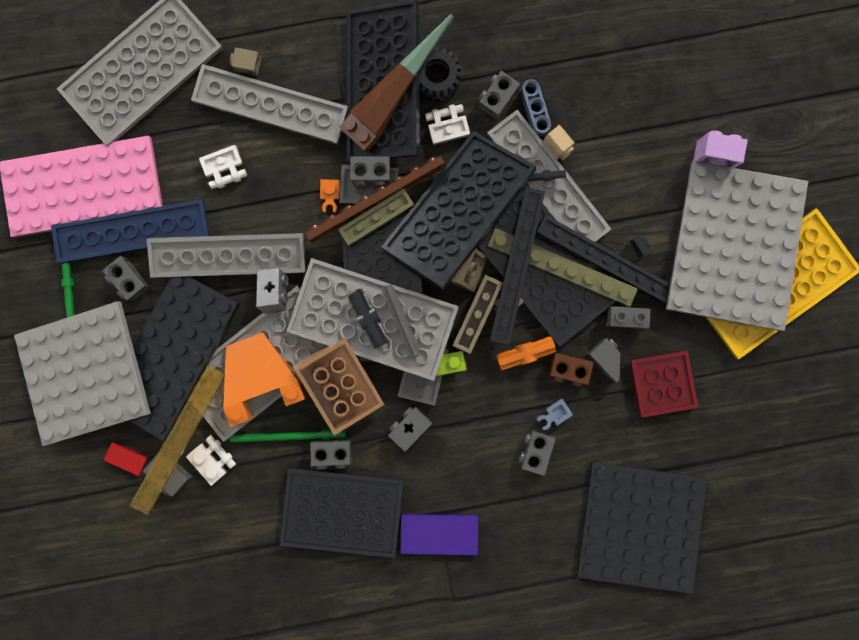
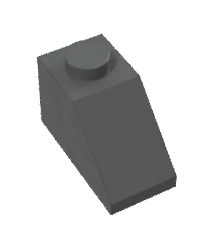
[587,338,620,383]

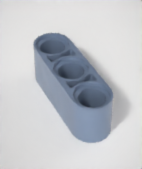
[521,79,551,137]

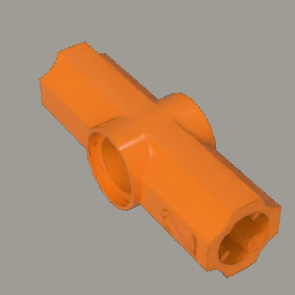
[496,336,556,370]

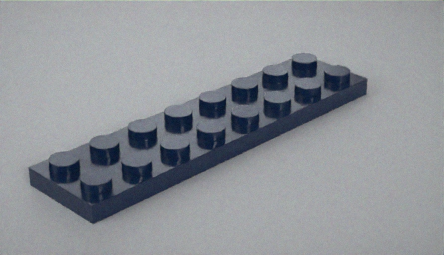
[51,199,210,264]

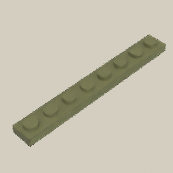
[487,228,637,307]

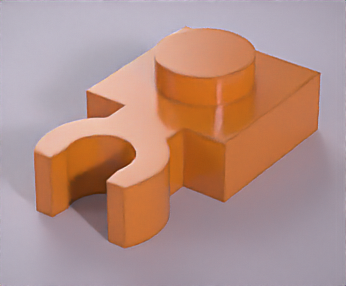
[320,180,340,213]

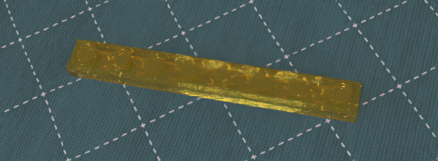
[129,365,225,515]

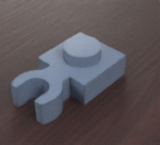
[536,398,573,430]

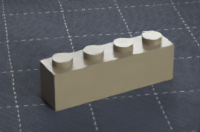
[452,275,503,354]

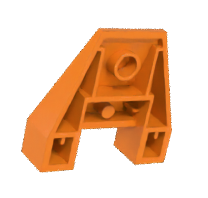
[223,333,308,427]

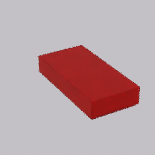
[104,442,149,476]

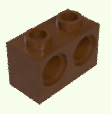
[548,353,594,387]

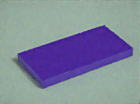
[401,514,478,555]

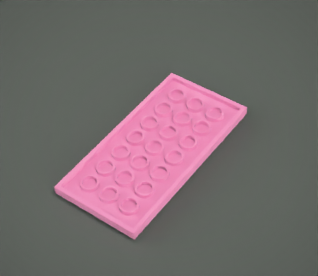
[0,136,163,237]

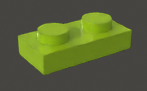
[436,351,467,376]

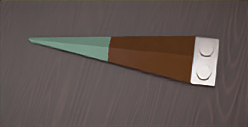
[339,14,453,153]

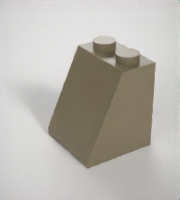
[450,249,487,292]

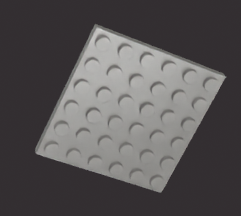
[14,302,151,446]

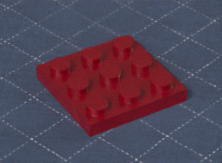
[630,351,698,418]

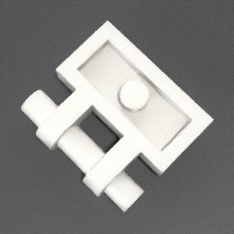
[425,104,470,145]
[199,145,247,189]
[186,435,236,486]

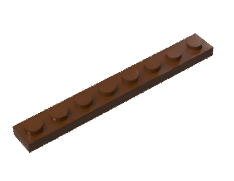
[306,156,445,244]

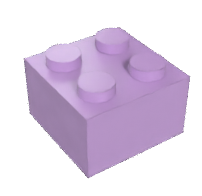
[693,131,748,168]

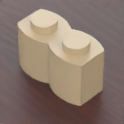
[543,125,575,161]

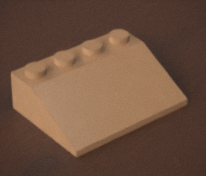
[292,338,384,435]

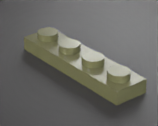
[338,188,414,246]

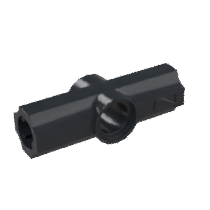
[348,289,389,349]

